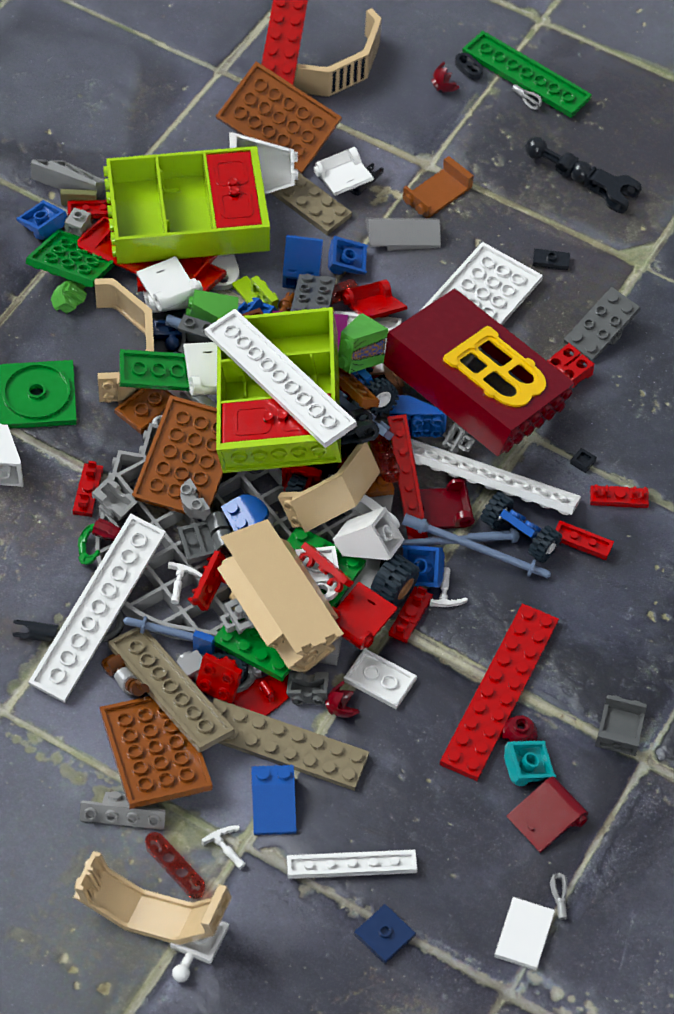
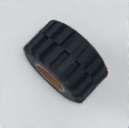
[370,554,420,607]

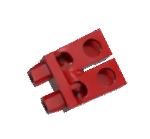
[546,343,595,388]

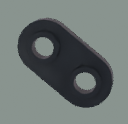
[455,53,483,80]

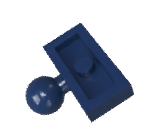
[153,320,182,351]

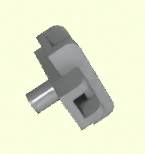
[442,422,476,454]
[220,599,254,634]

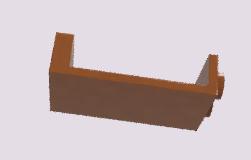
[403,156,474,218]

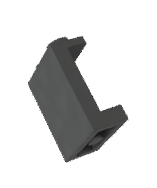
[178,314,213,353]
[595,695,647,756]

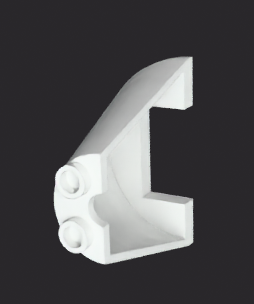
[229,132,298,194]

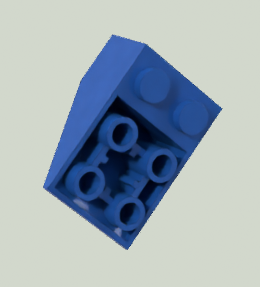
[282,235,323,289]
[388,395,447,438]

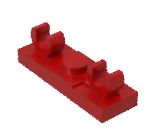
[72,461,104,517]
[590,484,649,508]
[299,542,354,593]
[188,551,226,611]
[388,586,433,643]

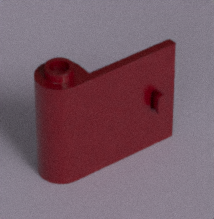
[420,478,475,529]
[506,776,588,853]

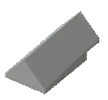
[31,159,105,199]
[366,218,441,251]

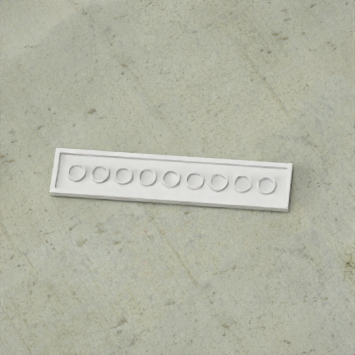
[204,309,357,448]
[389,439,581,515]
[28,513,166,703]

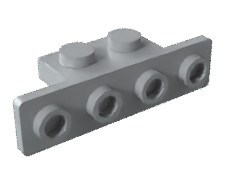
[80,791,166,830]

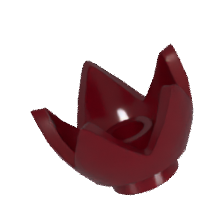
[431,62,460,92]
[325,680,360,718]
[501,715,538,742]

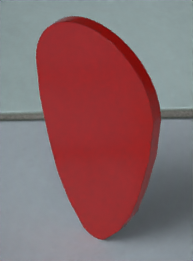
[233,673,289,716]

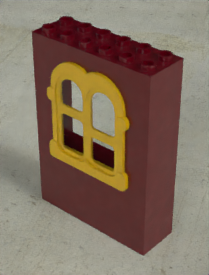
[383,288,575,456]

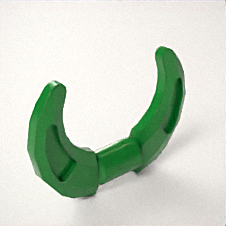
[77,524,100,565]

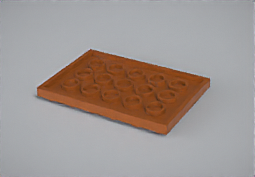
[216,61,342,175]
[132,395,224,514]
[100,696,213,809]

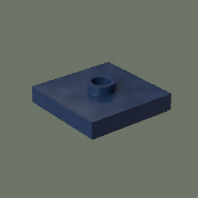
[354,904,416,964]

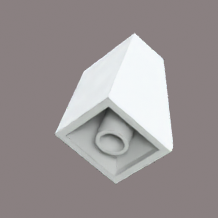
[0,424,24,487]
[333,507,404,560]

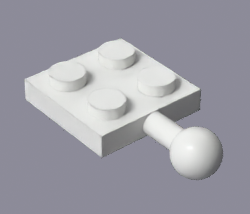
[170,921,229,982]

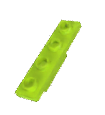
[232,276,279,310]

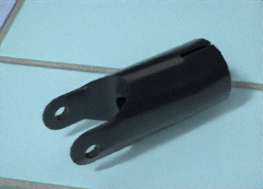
[350,163,384,196]
[12,619,60,643]

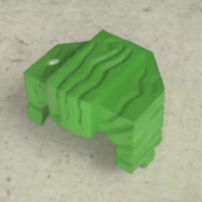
[51,280,87,314]

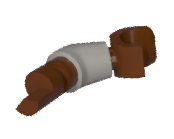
[101,654,150,696]

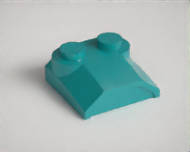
[504,741,556,786]

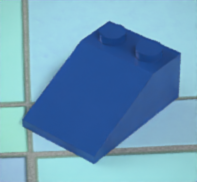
[251,765,296,835]

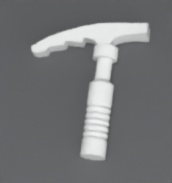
[168,561,202,605]
[430,567,468,607]
[201,826,246,869]

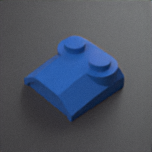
[16,200,67,240]
[328,236,368,275]
[402,545,445,587]

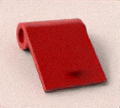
[342,279,408,319]
[332,582,398,650]

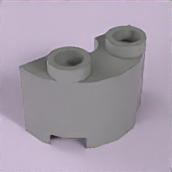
[92,478,137,520]
[180,478,211,521]

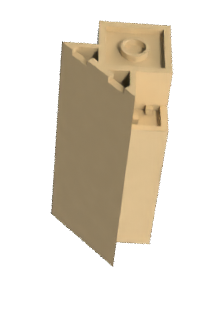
[217,519,344,674]

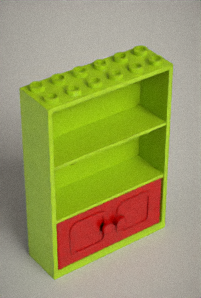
[103,146,270,264]
[216,307,341,473]

